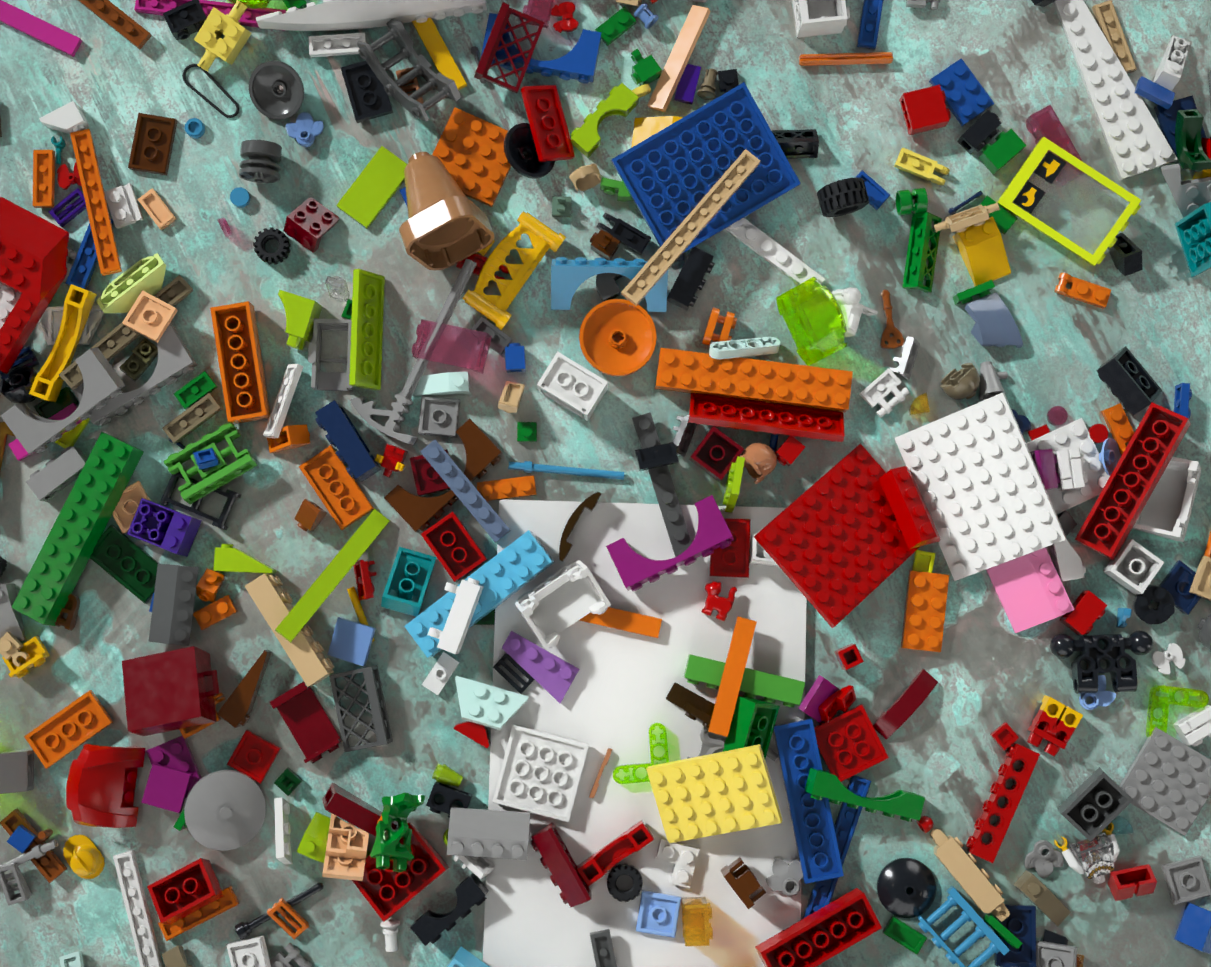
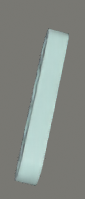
[709,337,780,359]

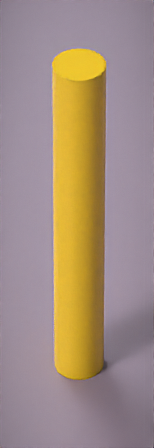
[347,587,375,642]

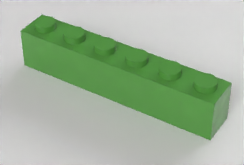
[684,654,805,708]

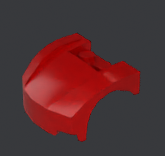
[66,744,145,828]

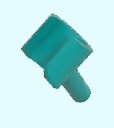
[51,136,66,164]

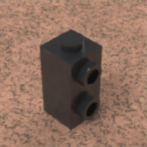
[957,110,1001,155]

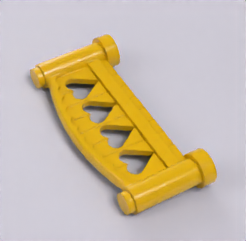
[462,211,566,330]

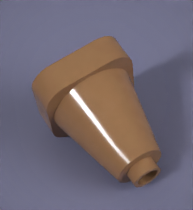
[399,152,494,271]

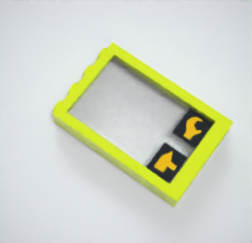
[997,137,1141,266]

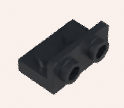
[163,0,207,40]

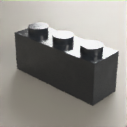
[667,247,715,310]

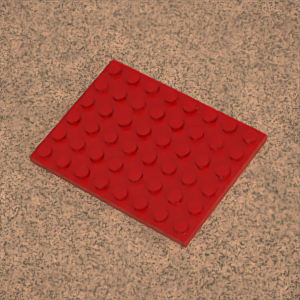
[754,443,921,628]

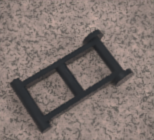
[160,472,242,530]

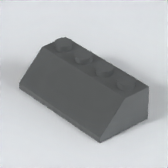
[149,563,198,646]

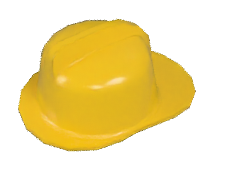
[63,835,105,879]

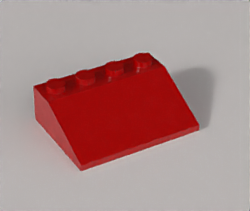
[352,822,450,922]

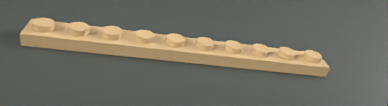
[621,149,760,306]

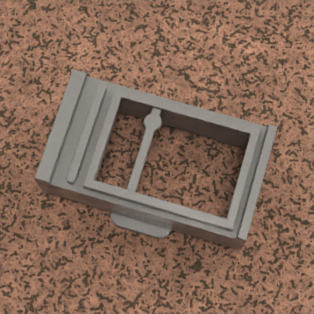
[308,319,353,391]

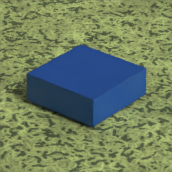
[193,448,218,470]
[7,824,37,853]

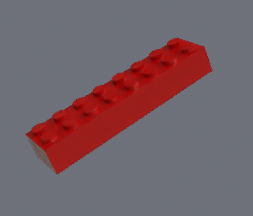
[1075,402,1191,561]

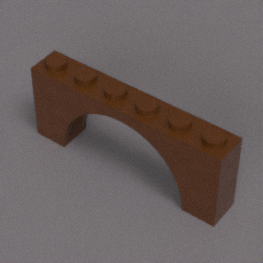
[384,419,502,533]

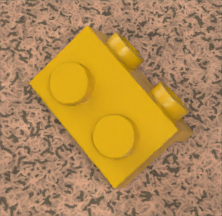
[2,636,50,678]

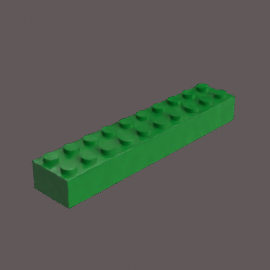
[11,432,144,626]

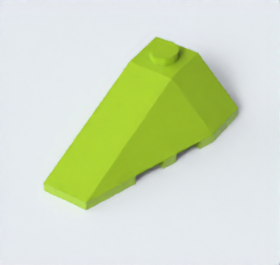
[296,812,371,863]

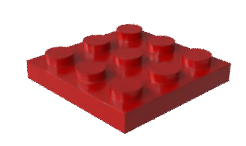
[814,704,889,782]

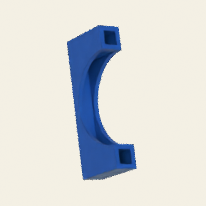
[481,13,601,84]

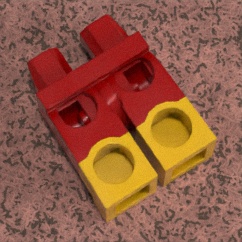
[1027,695,1083,757]

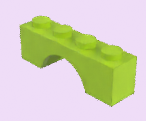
[571,83,639,158]

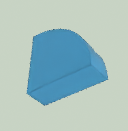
[1116,608,1132,628]

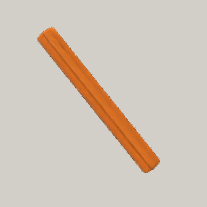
[799,52,893,66]

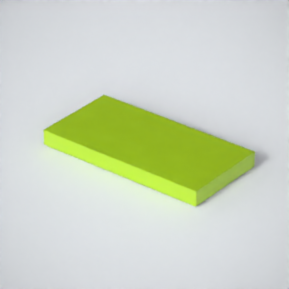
[336,146,407,229]

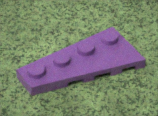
[502,631,579,703]

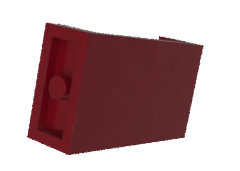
[270,681,342,764]

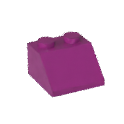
[1030,449,1060,490]

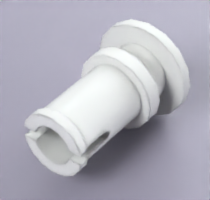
[380,919,400,952]

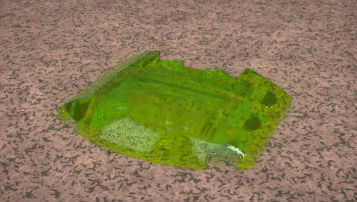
[776,277,847,366]

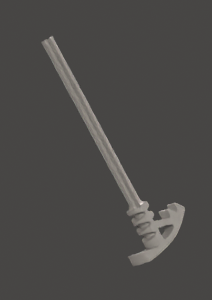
[350,259,477,445]

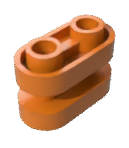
[702,307,737,346]

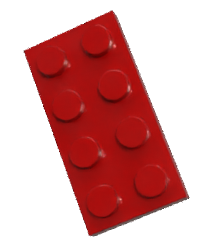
[520,85,575,162]

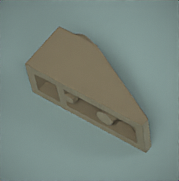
[1013,870,1071,927]

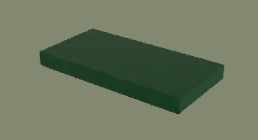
[90,525,160,604]

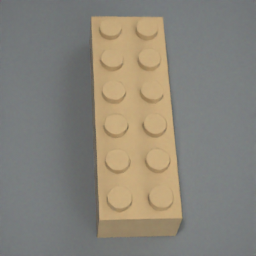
[244,573,334,687]

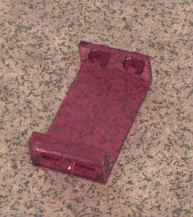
[412,319,492,374]

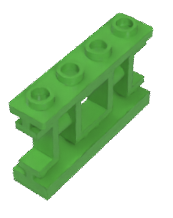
[163,422,258,505]

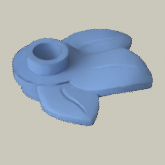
[286,112,324,147]

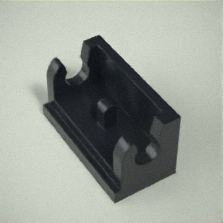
[635,442,679,471]

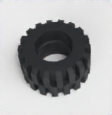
[817,177,869,217]

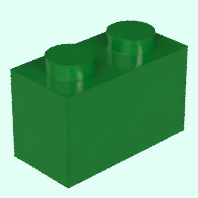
[979,128,1026,175]

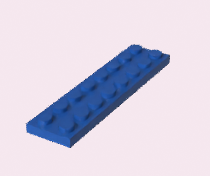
[774,719,844,884]

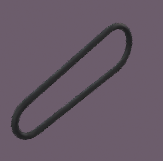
[182,64,239,118]

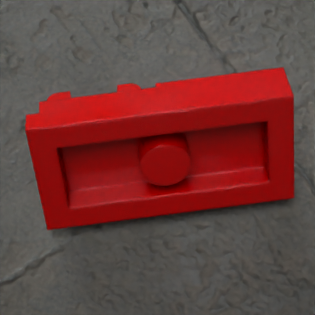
[354,560,377,601]

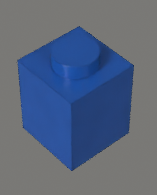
[505,343,526,373]

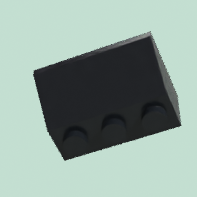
[1096,346,1162,416]

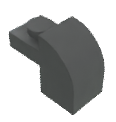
[596,273,623,302]

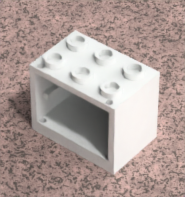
[792,0,850,38]
[537,351,608,421]

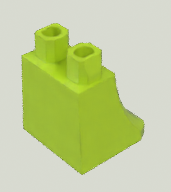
[278,290,323,351]

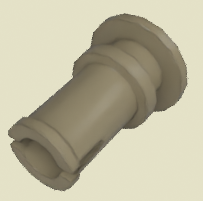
[697,68,718,100]

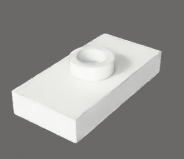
[422,652,460,695]

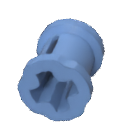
[634,3,659,29]

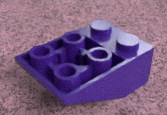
[127,498,202,557]

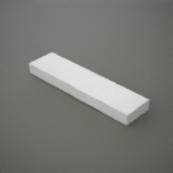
[263,364,304,438]

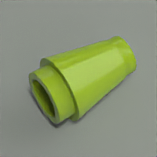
[432,764,463,787]

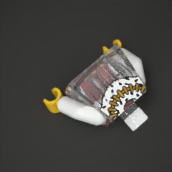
[1054,822,1120,884]

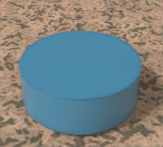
[185,118,205,139]
[230,187,250,208]

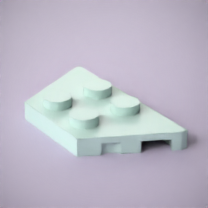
[455,676,529,730]

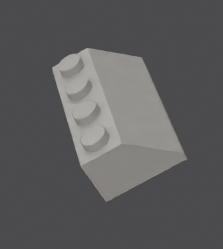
[447,807,530,860]

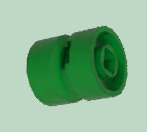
[896,188,928,215]

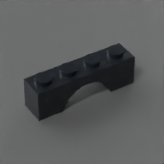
[410,873,489,946]

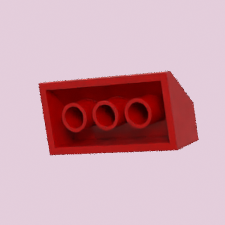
[879,466,941,549]

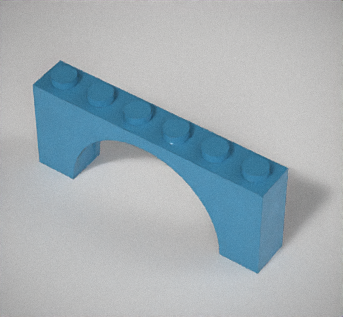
[551,257,668,312]

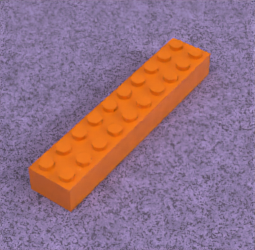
[655,348,853,413]

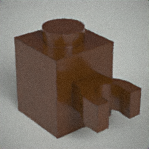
[590,229,620,260]

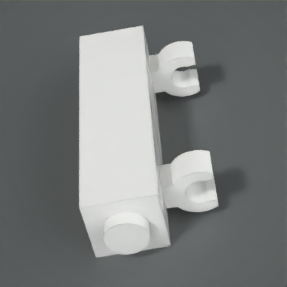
[428,577,483,654]

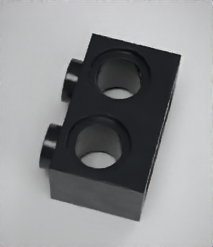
[426,782,473,818]

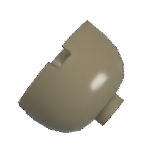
[940,363,980,400]

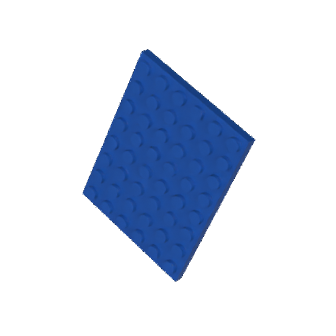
[611,82,801,253]

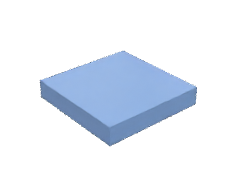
[636,890,681,938]

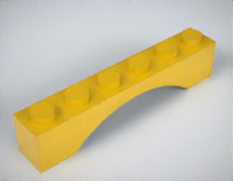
[29,284,97,402]

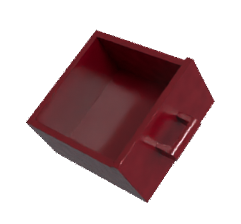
[122,646,219,736]

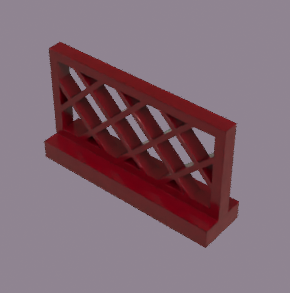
[474,2,545,93]

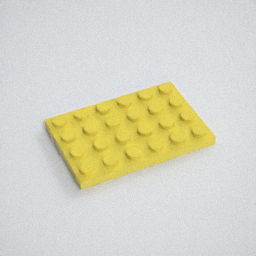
[646,744,783,843]

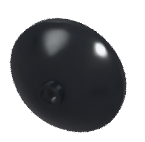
[504,123,555,179]
[877,858,936,918]

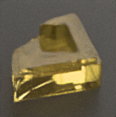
[909,393,930,415]

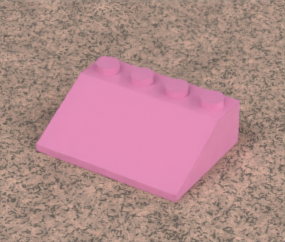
[986,547,1074,633]

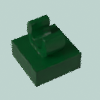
[274,767,303,796]

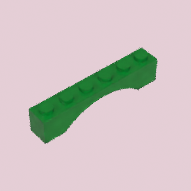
[805,768,925,822]

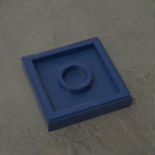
[1159,560,1201,615]

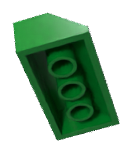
[723,696,780,759]

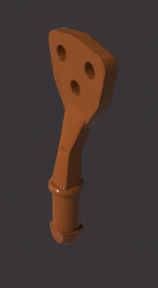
[880,289,905,349]

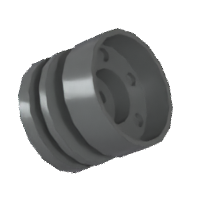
[239,140,282,183]

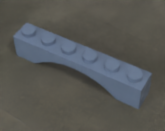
[420,439,511,543]

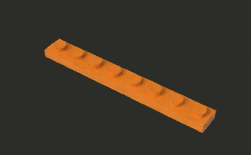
[70,129,122,276]

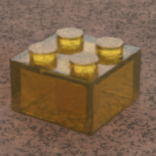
[682,897,713,946]

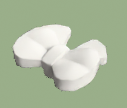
[1151,643,1186,674]

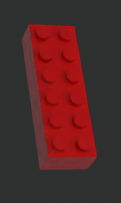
[755,888,882,967]

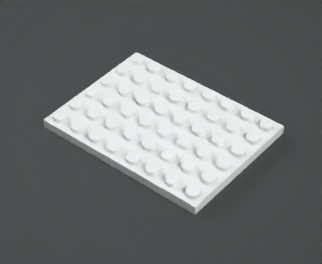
[895,392,1067,581]

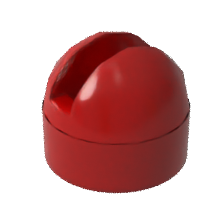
[916,816,934,833]

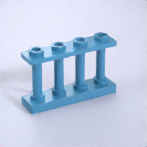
[917,886,1010,967]

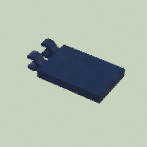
[994,904,1036,967]

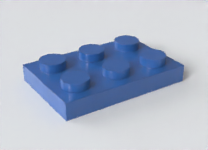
[929,58,995,127]

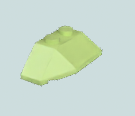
[96,253,166,313]

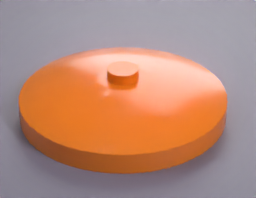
[579,299,657,376]

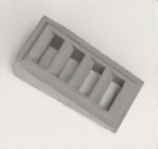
[0,862,32,906]

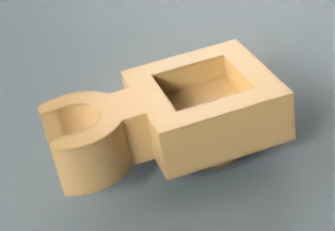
[0,632,30,667]

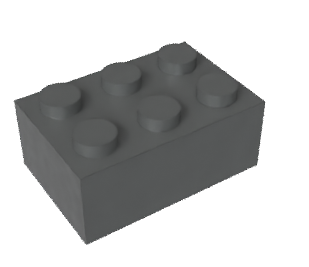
[1057,767,1133,842]

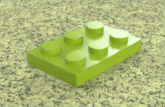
[722,456,745,513]

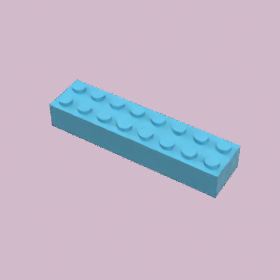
[404,530,555,658]

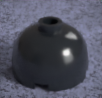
[0,366,37,404]

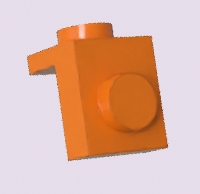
[196,568,225,602]

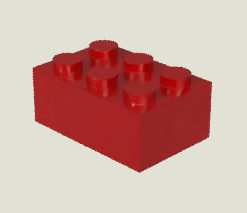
[421,511,488,583]
[147,858,224,924]

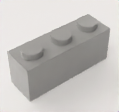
[26,446,87,502]

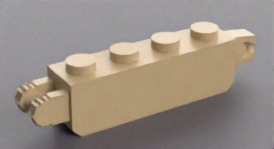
[930,828,1010,922]

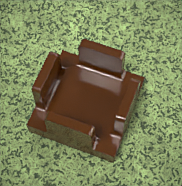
[721,857,766,909]

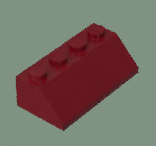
[530,822,592,907]

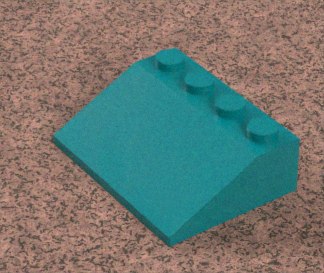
[1175,202,1211,277]

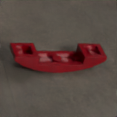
[873,669,938,740]

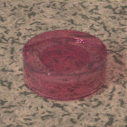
[218,217,232,237]
[1047,406,1068,426]

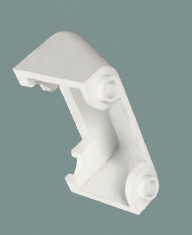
[1133,457,1201,542]
[515,560,611,649]

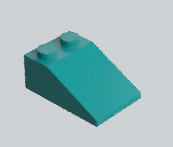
[381,547,437,617]

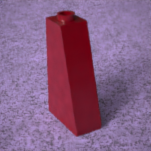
[322,782,397,837]

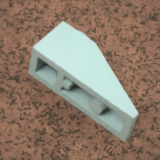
[413,371,471,397]

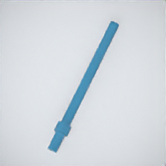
[508,461,624,480]

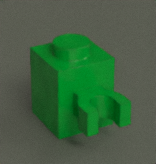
[631,49,662,86]

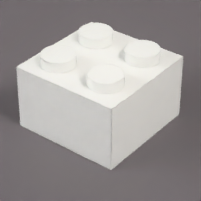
[1103,539,1165,594]

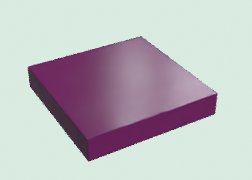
[798,675,840,724]
[141,763,192,813]

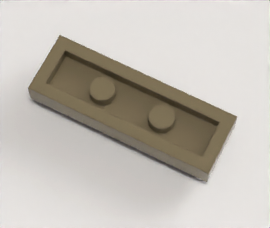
[162,393,222,444]

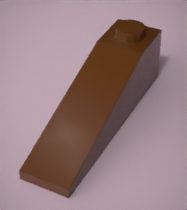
[217,650,272,728]

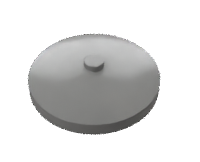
[184,770,266,851]

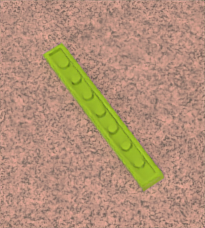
[275,509,390,643]

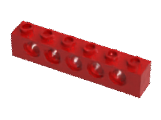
[966,743,1040,863]

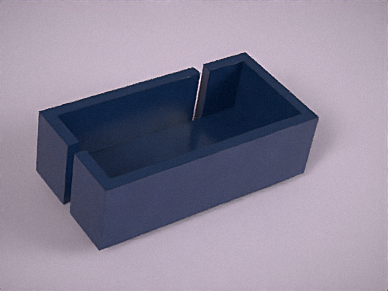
[315,400,382,482]

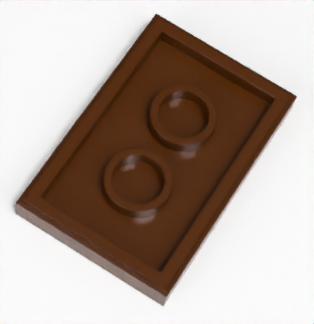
[128,113,178,176]

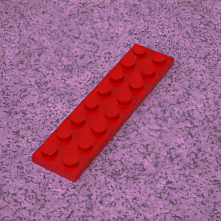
[688,393,845,442]

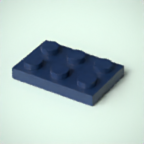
[1154,95,1206,159]

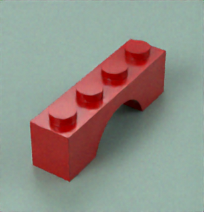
[577,820,654,886]

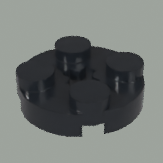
[1133,585,1175,624]

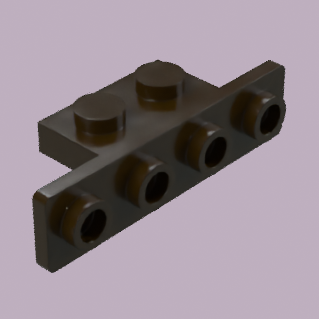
[666,682,715,728]

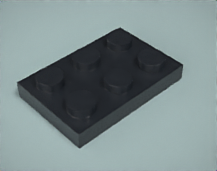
[341,57,393,123]

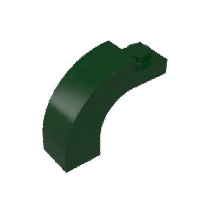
[1175,109,1211,172]

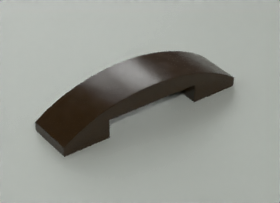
[559,492,601,562]

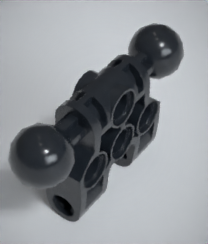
[1050,630,1154,694]

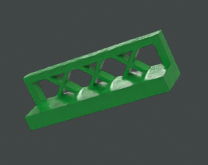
[902,212,942,293]

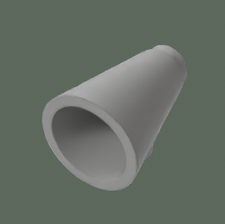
[979,361,1008,401]

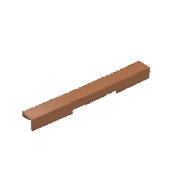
[589,748,613,798]

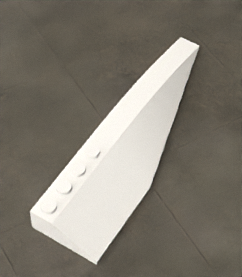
[256,0,487,31]

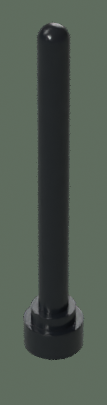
[235,882,324,940]

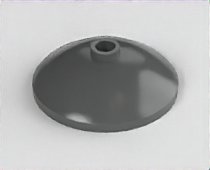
[249,61,304,120]

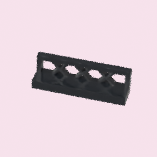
[772,129,819,159]

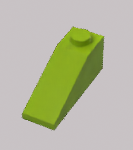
[213,544,276,574]

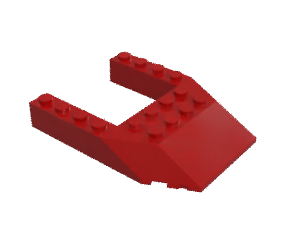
[0,197,69,374]

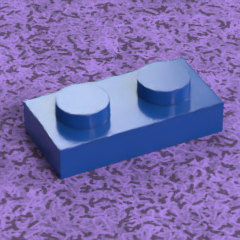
[1174,383,1192,418]

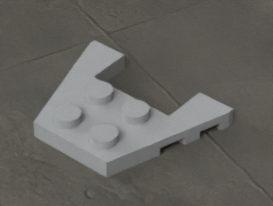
[1161,164,1211,218]

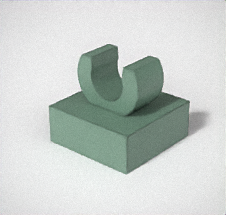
[552,196,572,217]

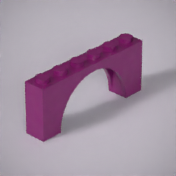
[606,495,734,592]

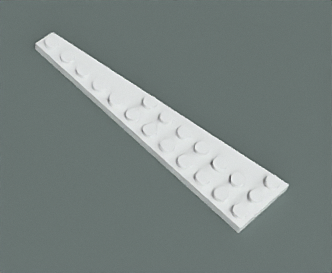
[1053,0,1177,181]

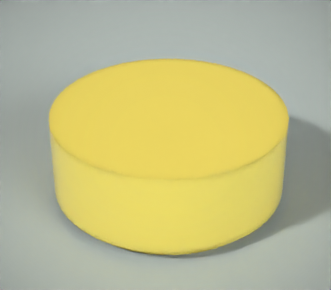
[632,84,651,98]

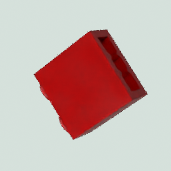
[899,85,951,135]

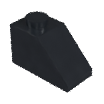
[1108,233,1143,276]

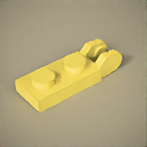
[894,148,950,186]

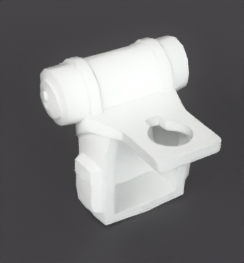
[829,287,878,337]

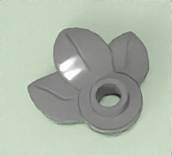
[1024,840,1064,879]
[766,859,803,896]

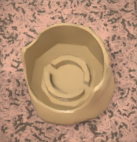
[569,164,601,191]

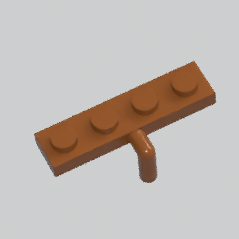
[0,808,67,883]

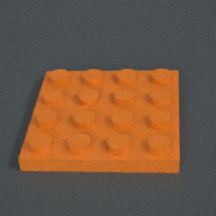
[432,107,511,207]

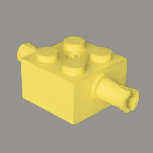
[194,0,252,72]

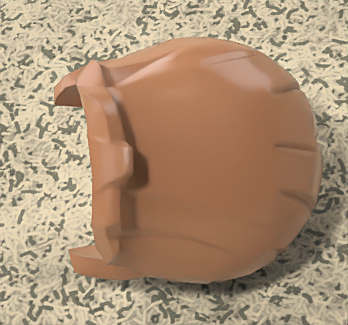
[739,443,777,484]

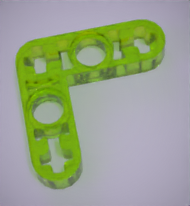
[1146,685,1209,737]
[613,722,669,784]

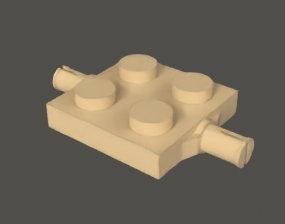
[934,202,1000,233]

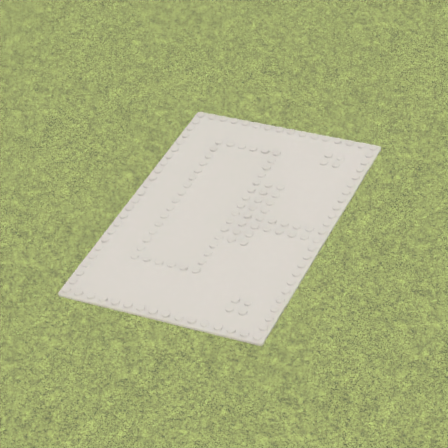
[483,499,807,967]

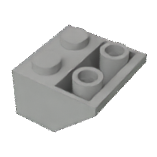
[0,750,34,794]

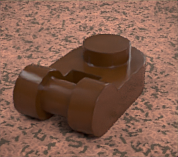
[55,594,80,631]

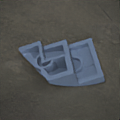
[965,293,1023,348]

